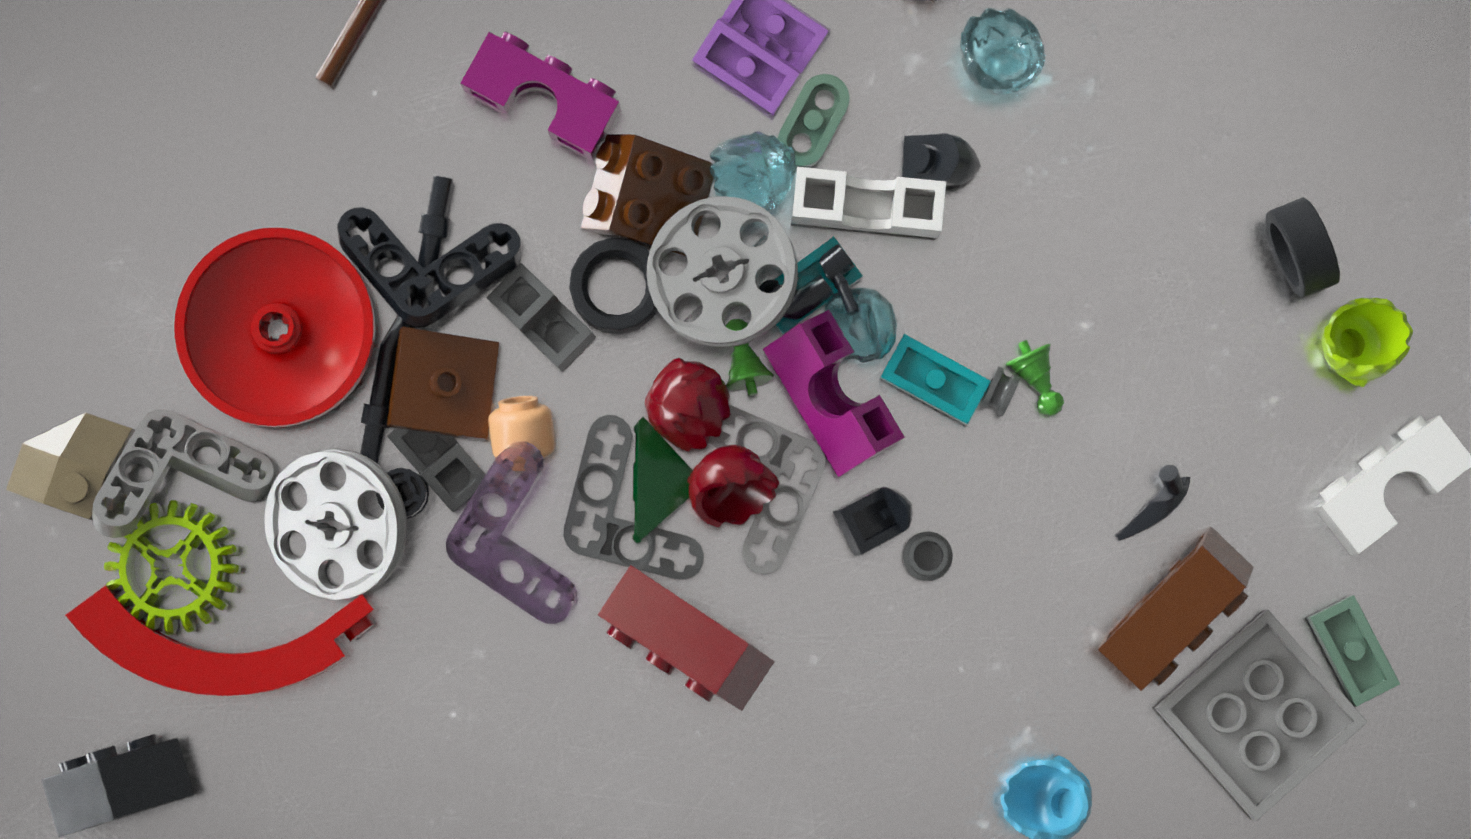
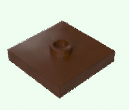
[387,327,499,441]

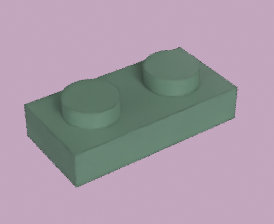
[1307,595,1400,707]

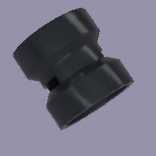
[376,468,430,519]

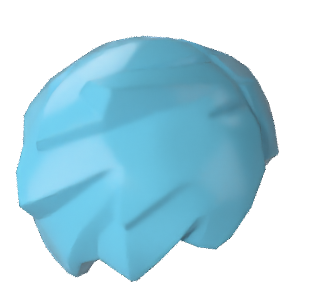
[1000,755,1092,839]

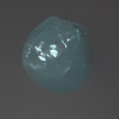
[960,8,1046,95]
[709,131,796,212]

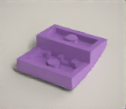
[692,0,831,114]

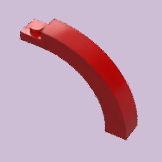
[65,585,379,696]

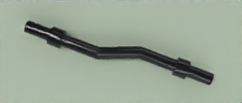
[360,176,453,464]

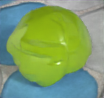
[1321,298,1413,387]

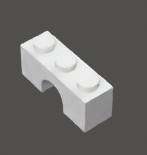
[791,167,946,238]
[1314,415,1471,555]

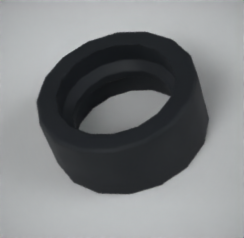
[1266,197,1340,298]
[569,237,657,334]

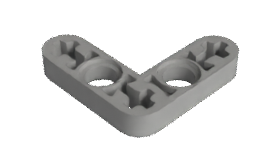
[708,405,826,575]
[92,409,274,538]

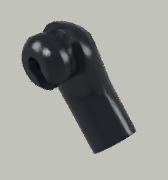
[759,274,834,320]

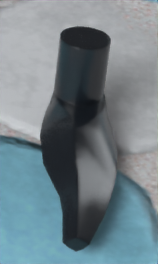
[1115,465,1191,541]

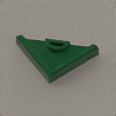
[632,416,693,544]

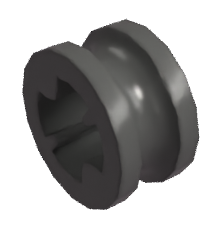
[980,366,1021,416]

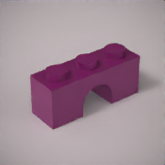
[460,31,621,160]
[763,310,905,477]

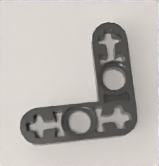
[563,415,704,580]

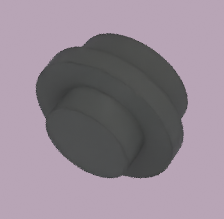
[903,531,953,581]

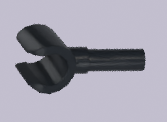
[820,244,859,316]

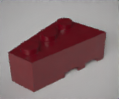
[597,565,775,711]

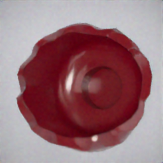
[645,357,731,452]
[688,445,779,528]

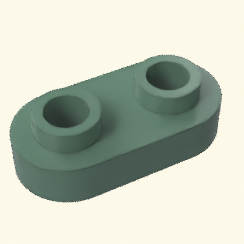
[777,74,850,168]

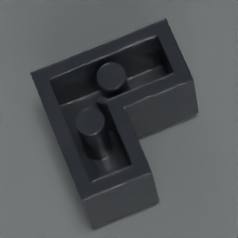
[42,734,194,837]

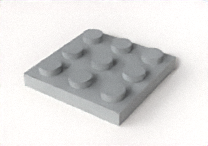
[1155,609,1368,822]

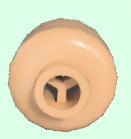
[488,396,556,471]

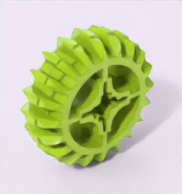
[104,500,241,635]

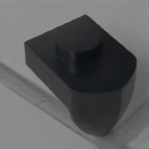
[902,133,981,186]
[833,487,913,556]

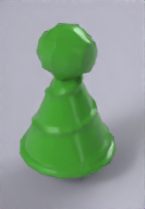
[725,318,774,396]
[1006,340,1064,416]

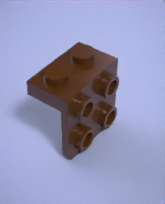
[581,134,715,256]

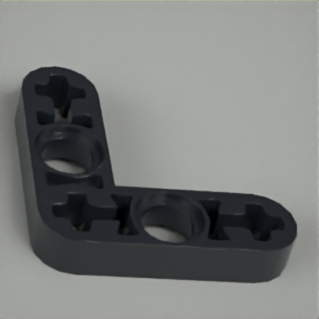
[337,207,521,328]

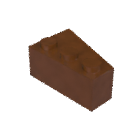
[1098,526,1254,691]

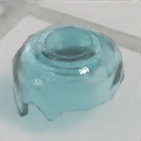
[825,287,898,363]

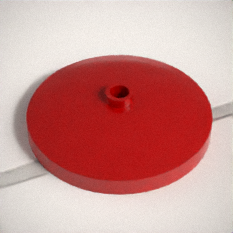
[174,228,376,427]

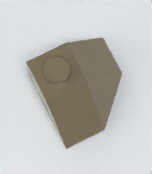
[6,413,134,521]

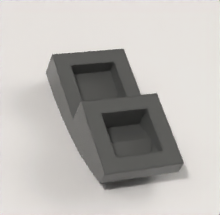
[486,263,596,372]
[387,428,490,512]

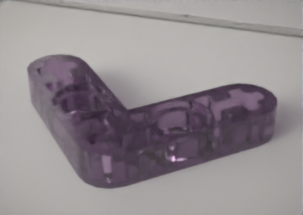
[446,441,578,624]

